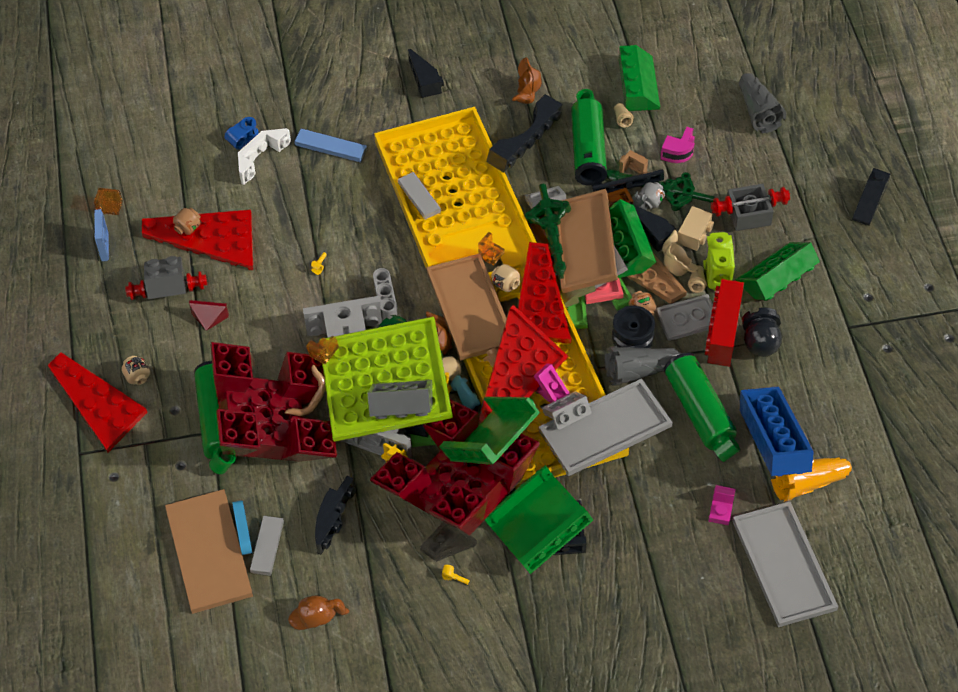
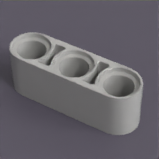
[373,268,397,320]

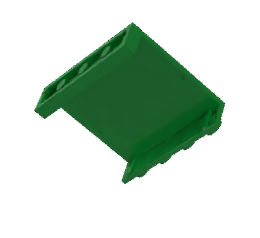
[439,397,540,464]
[485,465,593,574]

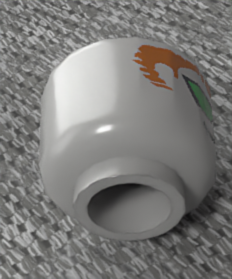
[638,182,665,210]

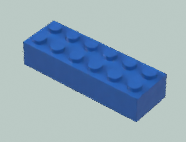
[739,387,814,476]

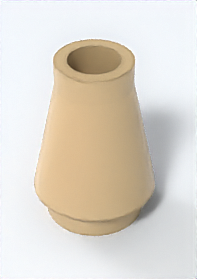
[614,103,633,128]
[688,265,707,293]

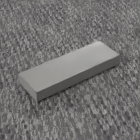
[398,172,441,219]
[250,516,284,576]

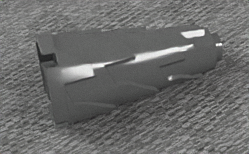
[739,73,786,133]
[605,346,681,386]

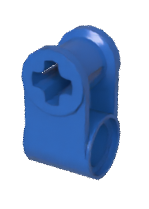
[224,117,259,150]

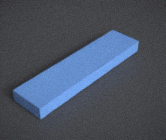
[294,129,367,163]

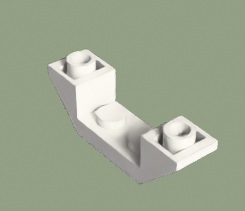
[238,128,291,185]

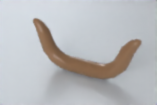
[285,365,326,416]

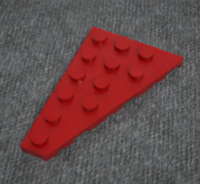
[142,210,254,270]
[479,305,569,424]

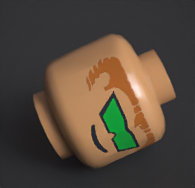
[173,208,200,235]
[629,291,656,315]

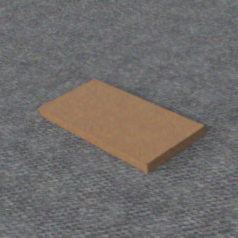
[554,189,618,293]
[426,254,506,361]
[165,489,253,614]

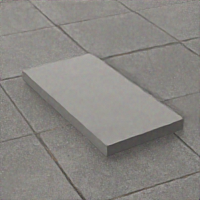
[539,379,673,476]
[732,501,838,627]

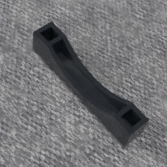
[486,94,563,172]

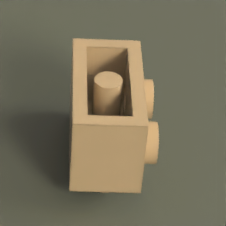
[677,206,714,251]

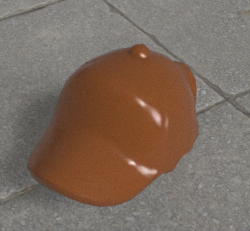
[512,57,542,104]
[426,311,452,356]
[288,595,350,630]

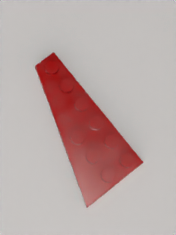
[518,242,572,344]
[48,352,147,453]

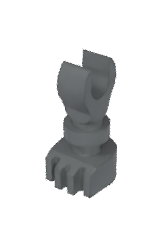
[632,191,647,210]

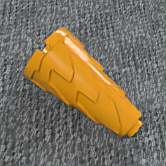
[771,457,852,502]

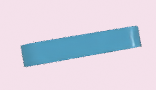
[232,500,252,555]

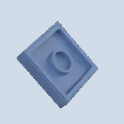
[95,209,109,261]

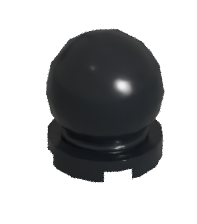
[742,307,783,357]

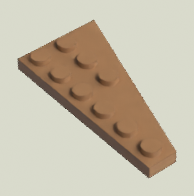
[627,253,687,304]

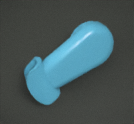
[451,375,480,410]

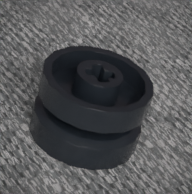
[612,305,655,348]

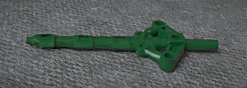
[607,169,715,211]
[525,184,571,279]

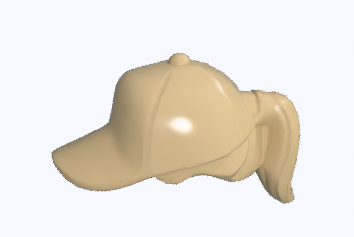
[662,230,698,276]

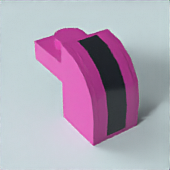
[661,127,695,163]

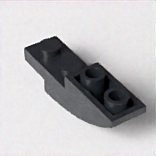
[315,475,356,555]

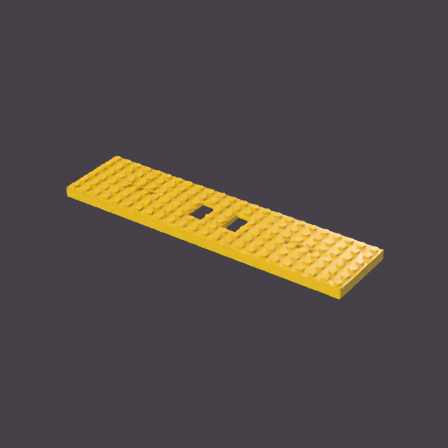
[374,107,629,490]

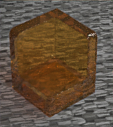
[94,188,123,215]
[478,232,505,266]
[306,336,339,364]

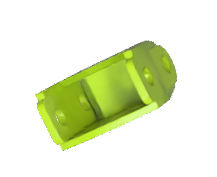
[703,232,735,290]

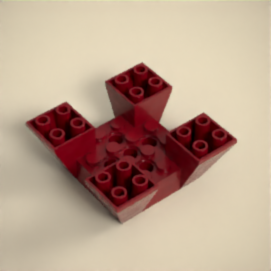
[210,342,337,462]
[370,399,540,535]

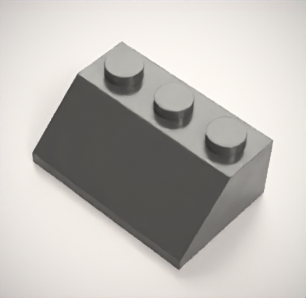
[367,380,432,419]

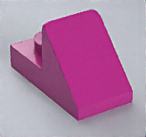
[534,364,570,403]
[709,485,735,526]

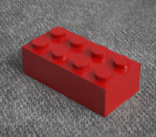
[704,279,744,367]

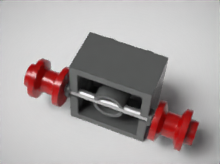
[711,184,790,231]
[125,256,208,300]

